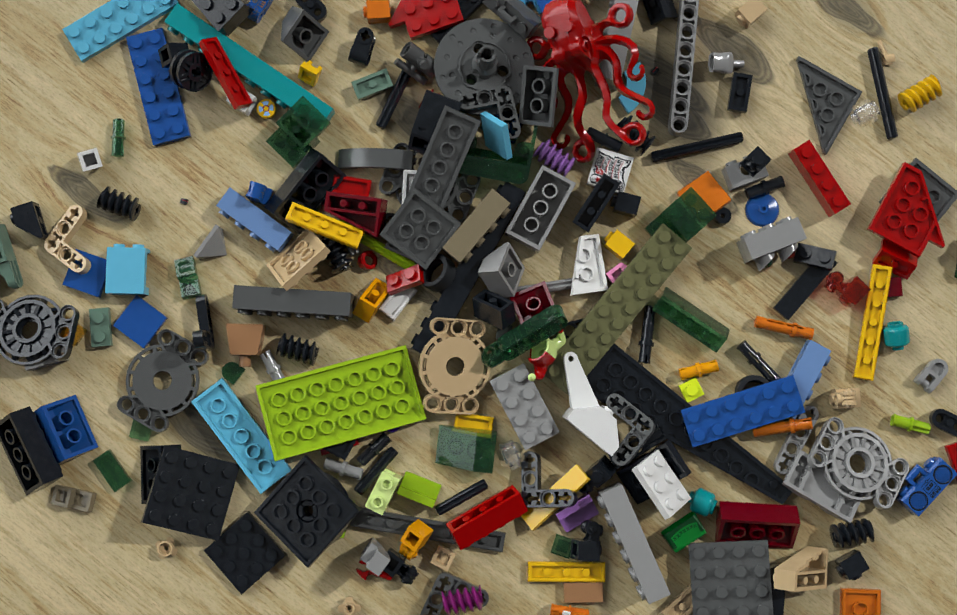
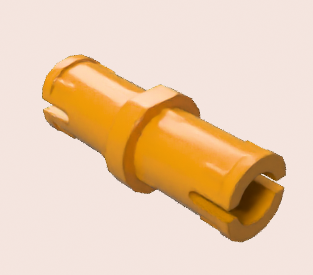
[678,359,719,381]

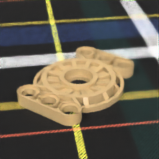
[419,317,491,415]

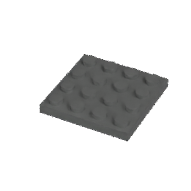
[688,540,773,615]

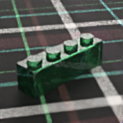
[652,287,730,352]

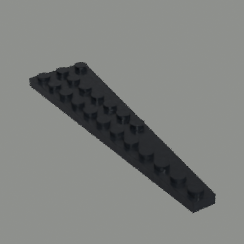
[587,343,792,505]

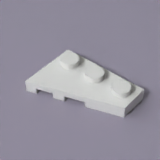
[570,234,608,296]

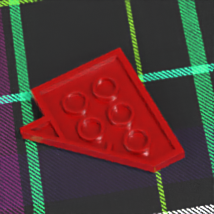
[389,0,464,41]
[867,162,945,257]

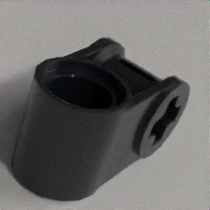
[348,27,376,67]

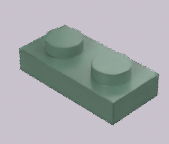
[351,68,394,101]
[89,307,113,347]

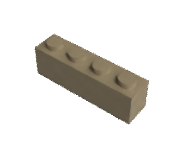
[442,188,511,265]

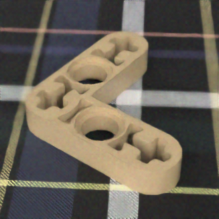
[44,205,91,274]

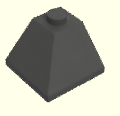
[281,6,329,62]

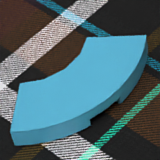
[618,62,646,114]

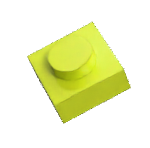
[678,377,704,403]

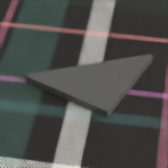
[796,56,862,155]

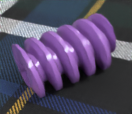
[532,139,575,177]

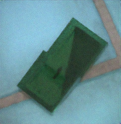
[174,256,202,300]

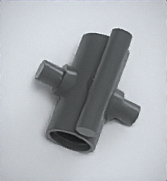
[394,41,435,85]

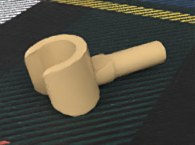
[877,40,895,65]

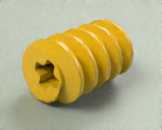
[897,74,942,113]

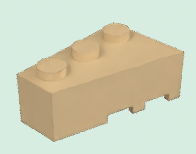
[773,546,828,592]

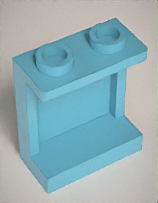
[105,244,150,295]

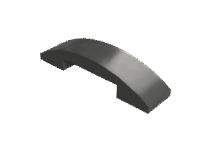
[338,148,414,170]

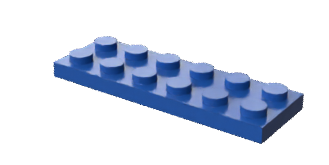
[126,28,192,146]
[680,375,805,447]

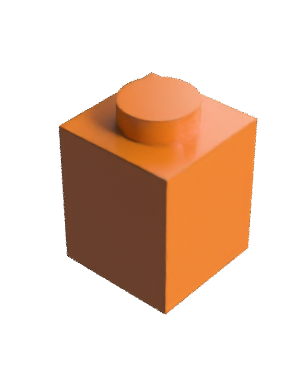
[363,0,391,24]

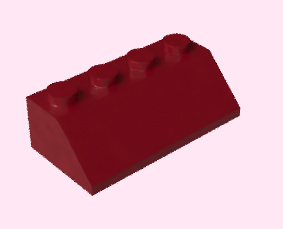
[715,501,800,549]

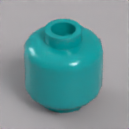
[883,321,910,351]
[688,488,718,517]

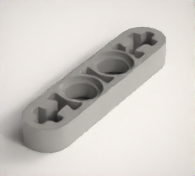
[773,406,819,475]

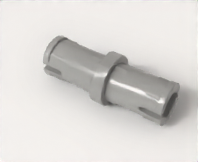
[259,350,285,381]
[323,457,364,480]

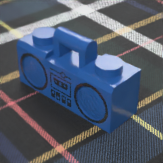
[896,457,957,516]

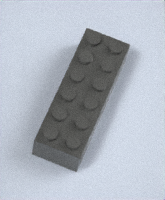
[232,285,355,321]

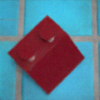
[510,281,562,337]

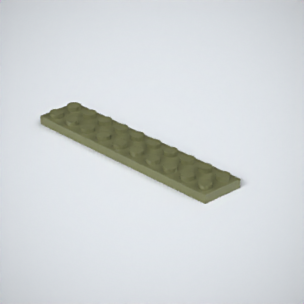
[545,223,692,394]

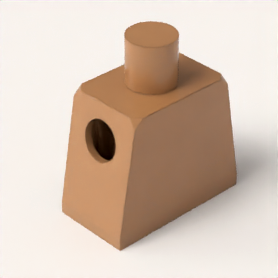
[226,324,266,367]

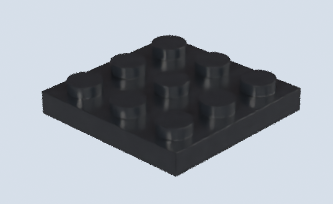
[204,511,287,595]

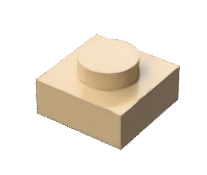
[430,545,456,571]

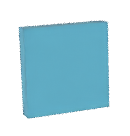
[480,111,512,160]

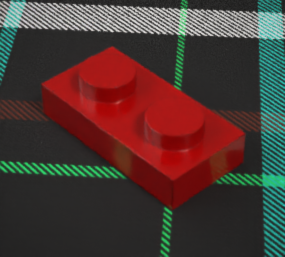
[386,264,424,295]

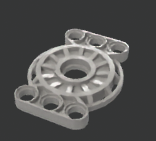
[807,417,909,509]

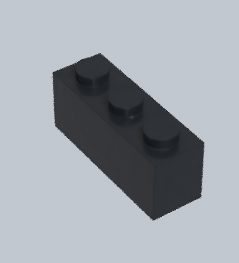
[572,173,620,233]

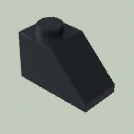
[10,201,48,240]

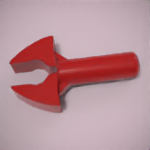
[356,560,392,581]

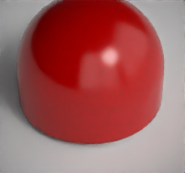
[357,251,377,270]

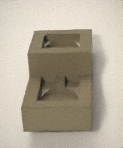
[51,485,97,512]

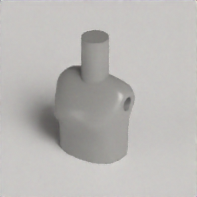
[708,52,745,74]

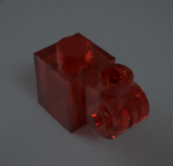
[824,271,871,307]

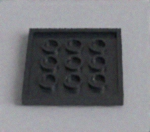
[141,445,240,541]

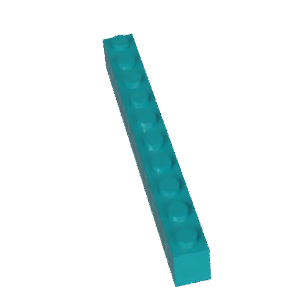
[164,3,335,131]

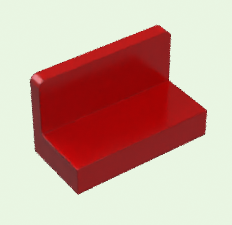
[872,239,918,280]

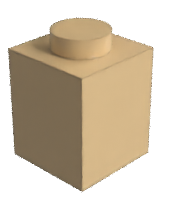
[735,0,767,29]

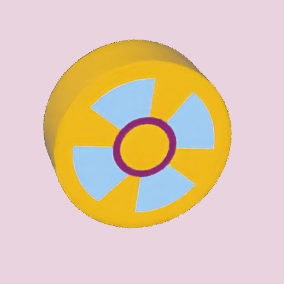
[257,99,277,119]

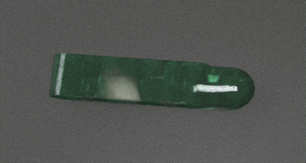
[481,304,568,368]

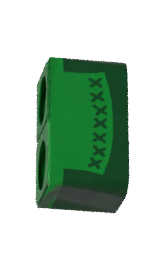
[661,512,707,553]

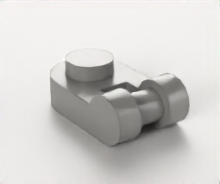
[913,359,948,394]

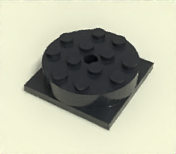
[254,455,361,568]

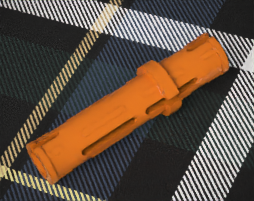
[754,316,814,340]
[753,417,813,437]

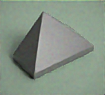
[193,225,227,260]

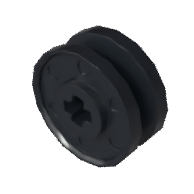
[169,49,213,92]

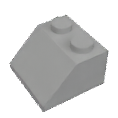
[478,242,525,297]

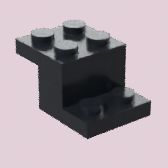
[616,439,691,505]

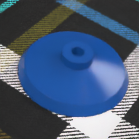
[745,194,779,227]

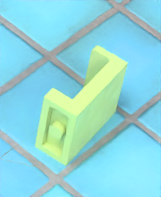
[365,468,403,515]

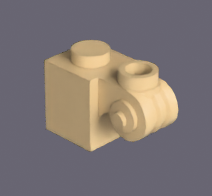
[829,388,861,409]

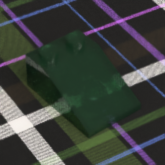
[435,425,497,473]

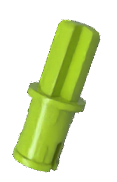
[890,414,931,434]

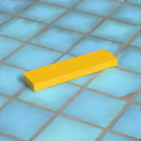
[285,202,365,250]
[521,464,590,531]
[528,561,606,582]

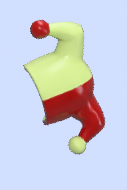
[528,325,566,382]

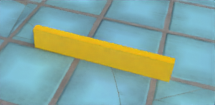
[853,264,893,381]

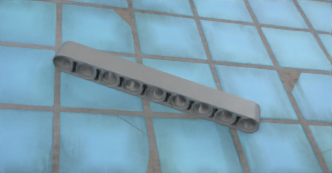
[668,0,699,137]

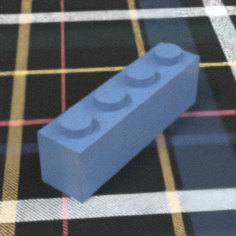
[216,188,294,252]
[787,340,831,419]

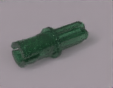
[110,118,126,157]

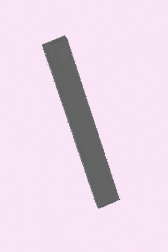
[350,507,506,552]

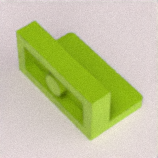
[397,471,441,508]

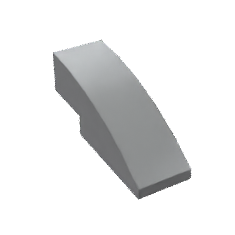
[360,537,390,577]

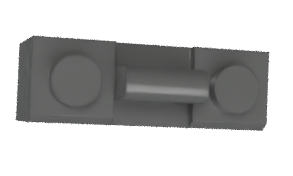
[482,0,542,40]

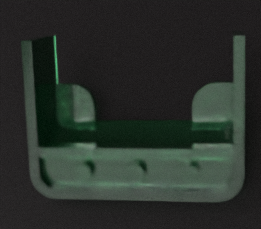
[459,112,538,184]

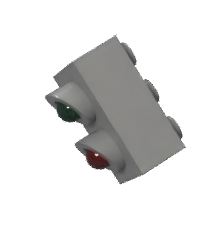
[736,216,807,271]

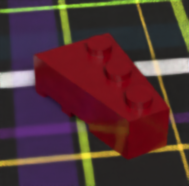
[324,191,388,238]

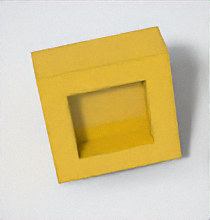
[298,60,323,87]

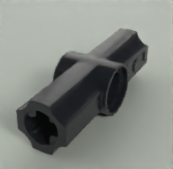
[609,424,667,469]

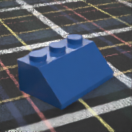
[34,395,98,464]

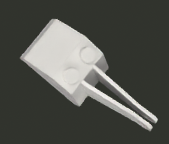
[562,352,619,456]

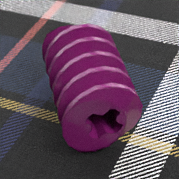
[441,585,483,615]

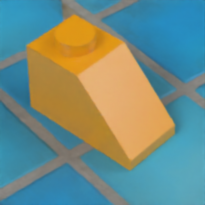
[352,278,389,323]

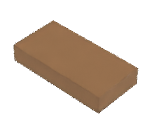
[564,582,603,603]

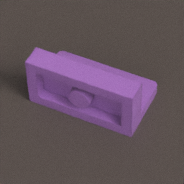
[554,493,599,532]

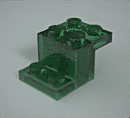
[266,96,331,168]
[644,187,717,242]

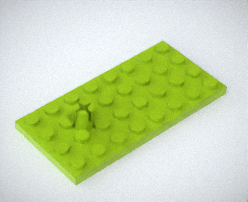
[255,345,426,462]

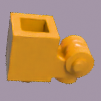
[399,519,434,561]

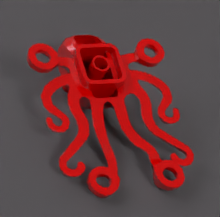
[527,0,655,163]

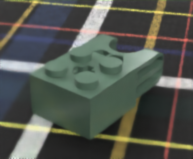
[0,224,23,289]

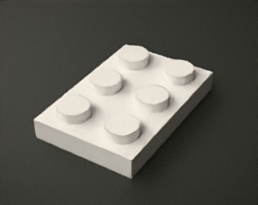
[632,449,691,520]

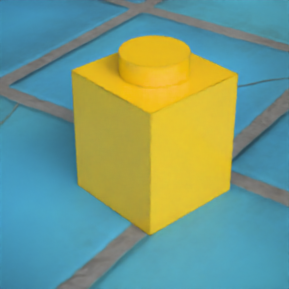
[604,229,635,260]

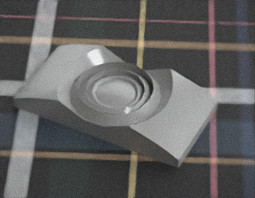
[782,450,864,523]

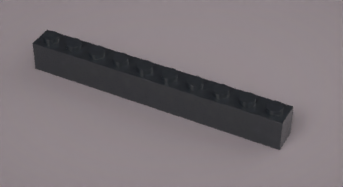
[411,181,526,354]

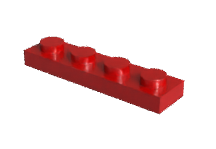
[198,37,253,110]

